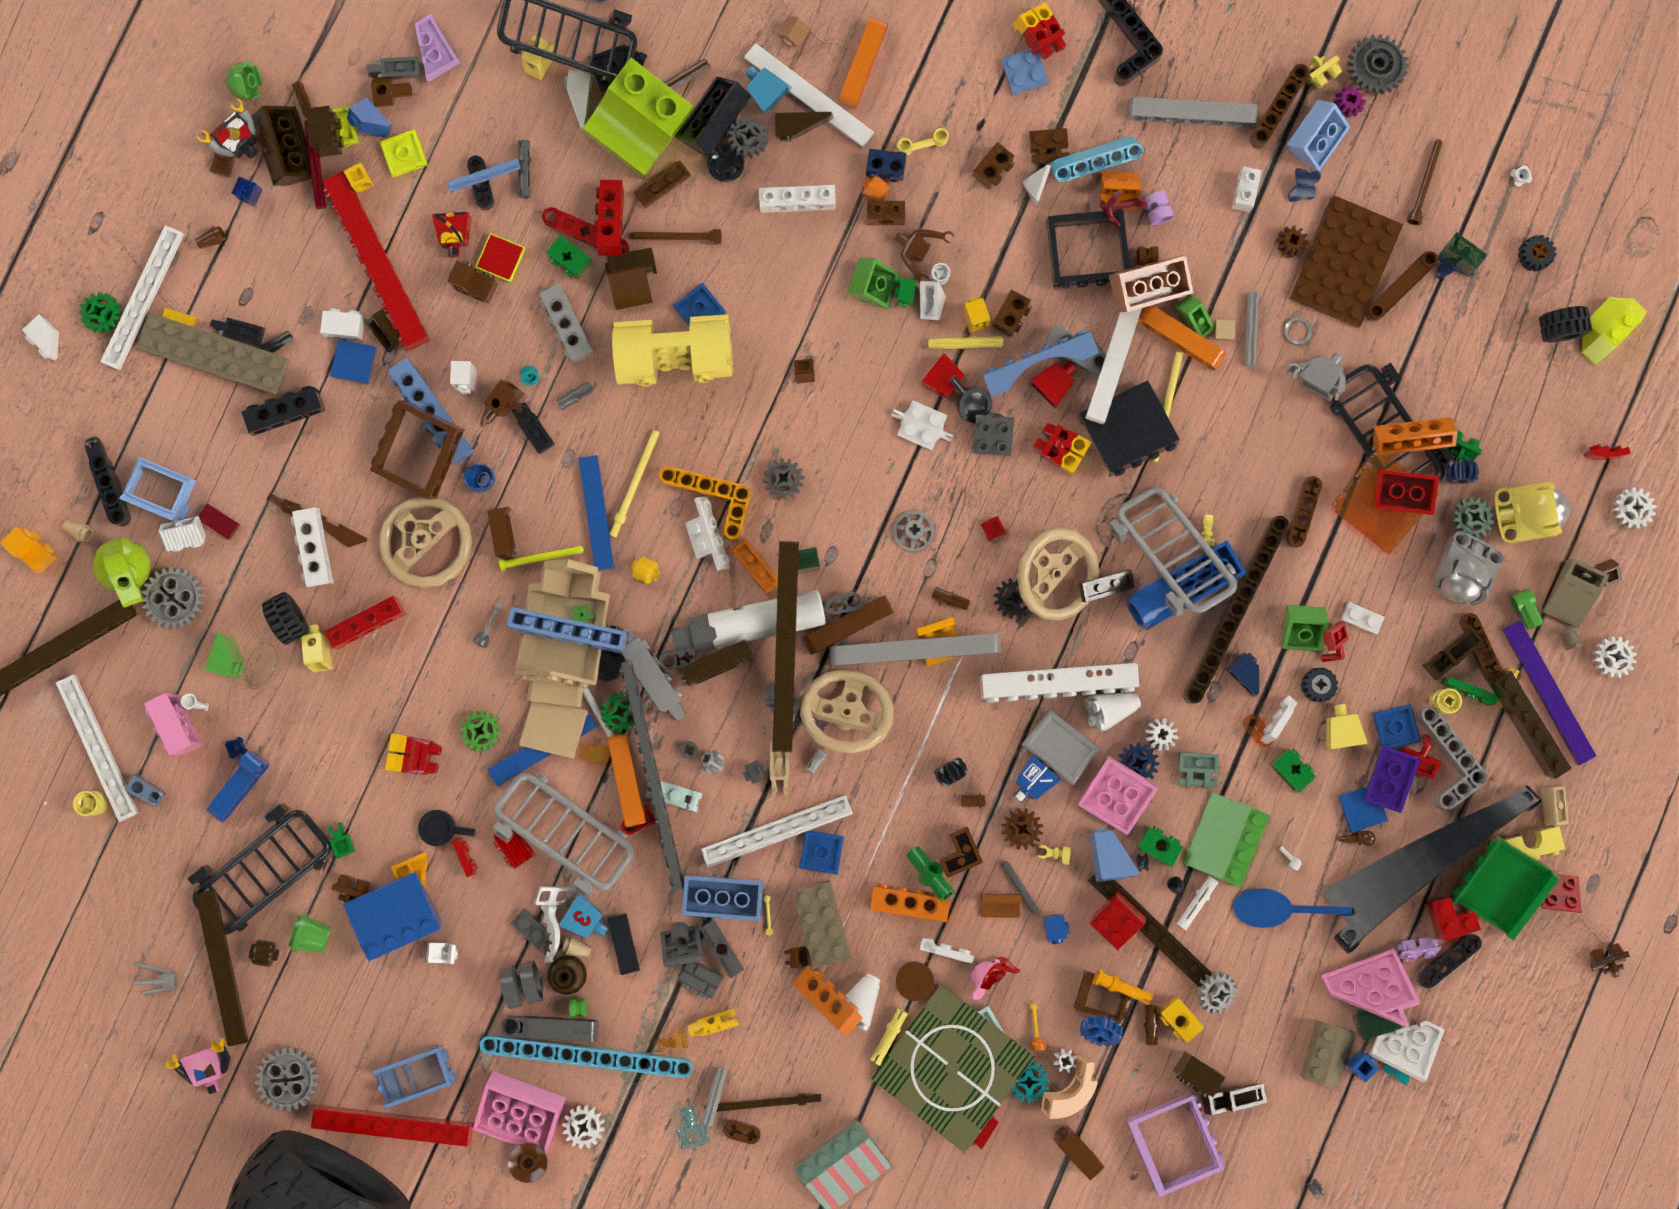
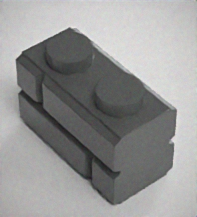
[678,961,724,1000]

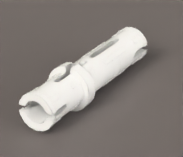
[1176,876,1219,931]

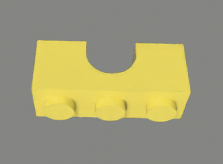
[1503,826,1565,860]

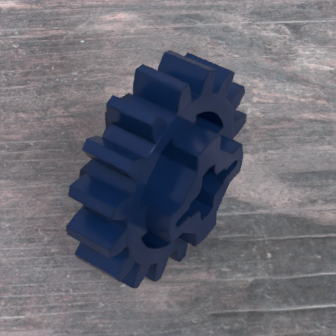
[1118,742,1160,779]

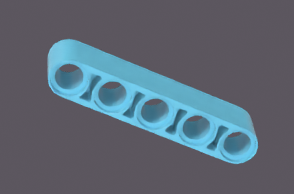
[1050,136,1143,182]

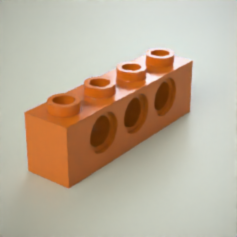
[1373,417,1457,455]
[870,883,950,922]
[792,966,863,1036]

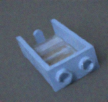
[372,1046,456,1109]

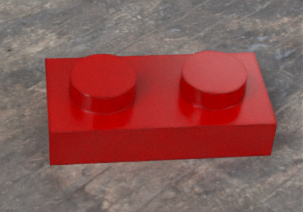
[452,838,478,878]

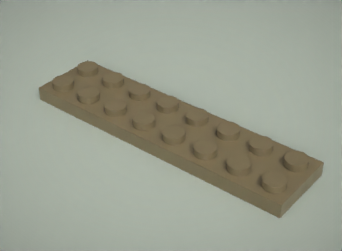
[136,312,290,395]

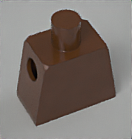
[483,380,525,423]

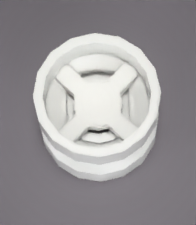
[931,263,950,286]

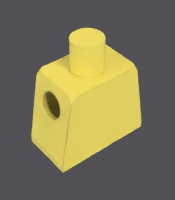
[521,35,558,81]
[301,625,333,673]
[1326,704,1368,750]

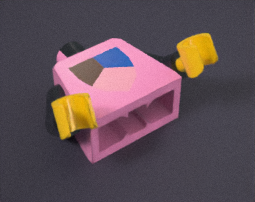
[166,1038,231,1095]

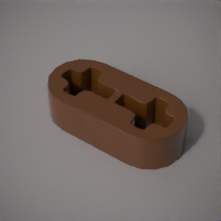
[724,1120,761,1144]

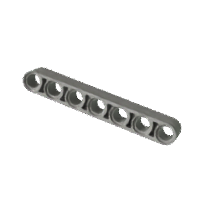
[1128,97,1258,128]

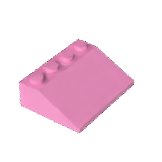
[473,1071,566,1155]

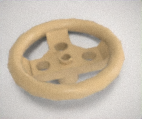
[379,496,472,588]
[1017,527,1100,621]
[800,669,894,754]

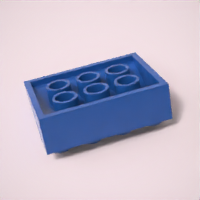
[344,871,441,961]

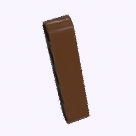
[1250,64,1309,149]
[802,595,894,655]

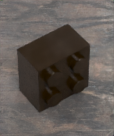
[306,106,344,157]
[1173,1051,1225,1098]

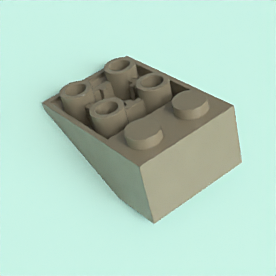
[1543,558,1609,628]

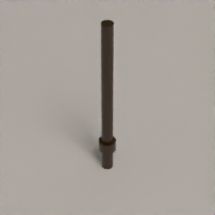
[704,1093,822,1112]

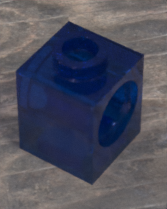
[231,176,262,207]

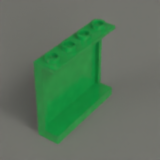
[1451,835,1560,941]

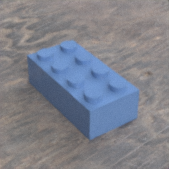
[682,875,764,921]

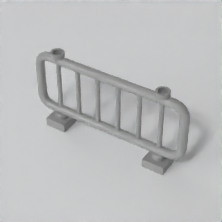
[1109,487,1237,617]
[492,773,634,899]

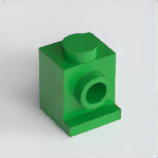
[894,277,916,308]

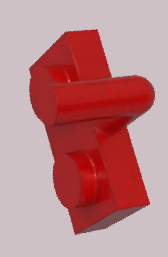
[1321,621,1349,662]
[1402,734,1441,780]

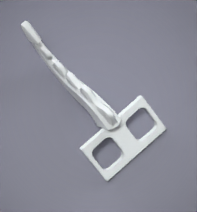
[534,886,571,963]

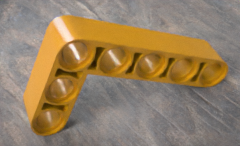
[659,466,751,541]

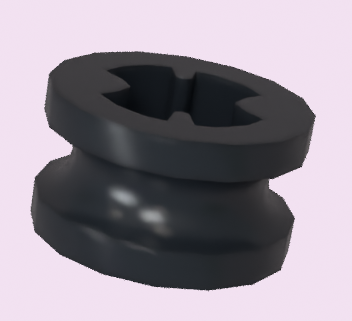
[1136,853,1149,872]

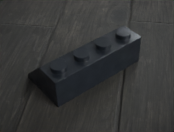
[675,76,751,157]

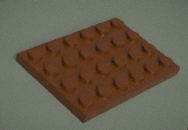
[1289,195,1403,328]

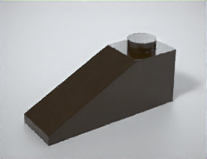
[775,111,834,142]

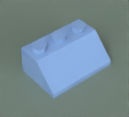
[1287,100,1351,172]

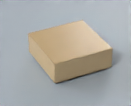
[1215,320,1235,341]

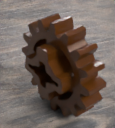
[1001,808,1043,850]

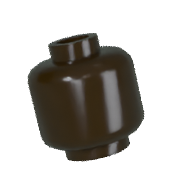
[249,940,279,967]

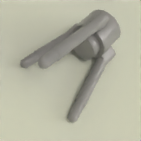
[131,962,177,995]

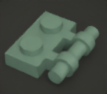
[1178,753,1219,789]

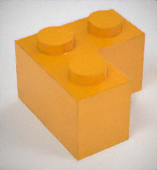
[0,526,58,573]

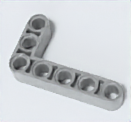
[1417,707,1488,809]

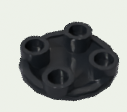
[707,144,745,182]

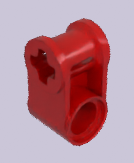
[621,804,656,835]

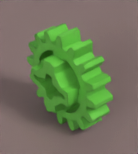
[459,710,502,752]

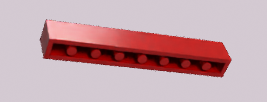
[311,1105,474,1147]

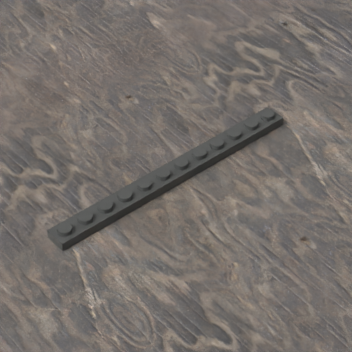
[620,661,684,891]

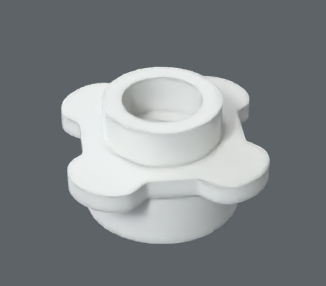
[1510,165,1532,187]

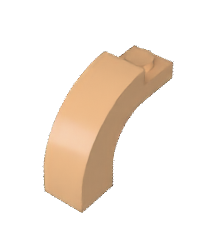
[1041,1055,1098,1119]

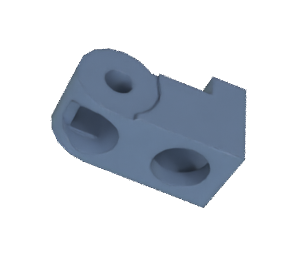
[124,774,166,807]

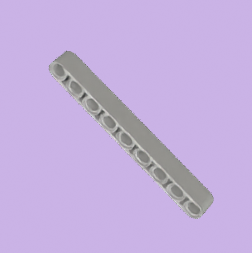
[829,633,1001,666]

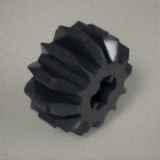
[934,758,969,787]

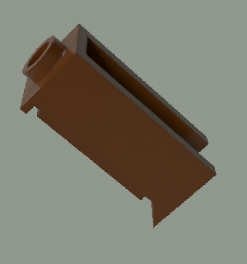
[487,507,517,560]

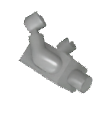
[1286,353,1346,401]

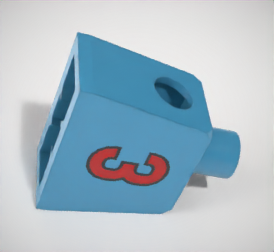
[559,894,609,938]

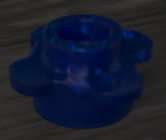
[225,737,247,759]

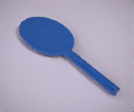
[1233,889,1352,928]

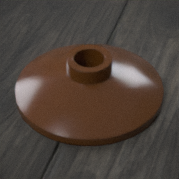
[508,1143,548,1183]

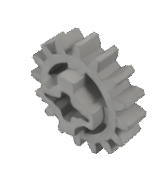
[1196,971,1238,1014]

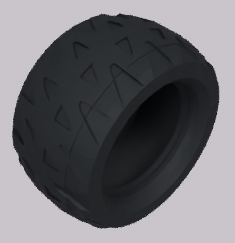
[226,1130,410,1209]

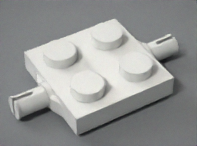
[891,400,953,451]

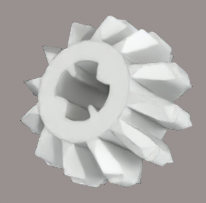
[1145,718,1178,751]

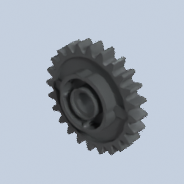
[1347,34,1409,95]

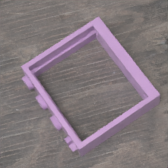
[1126,1093,1225,1197]

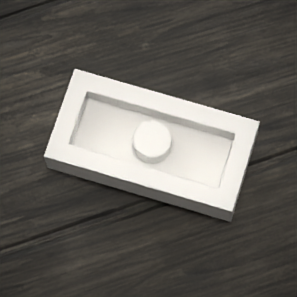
[1340,602,1385,635]

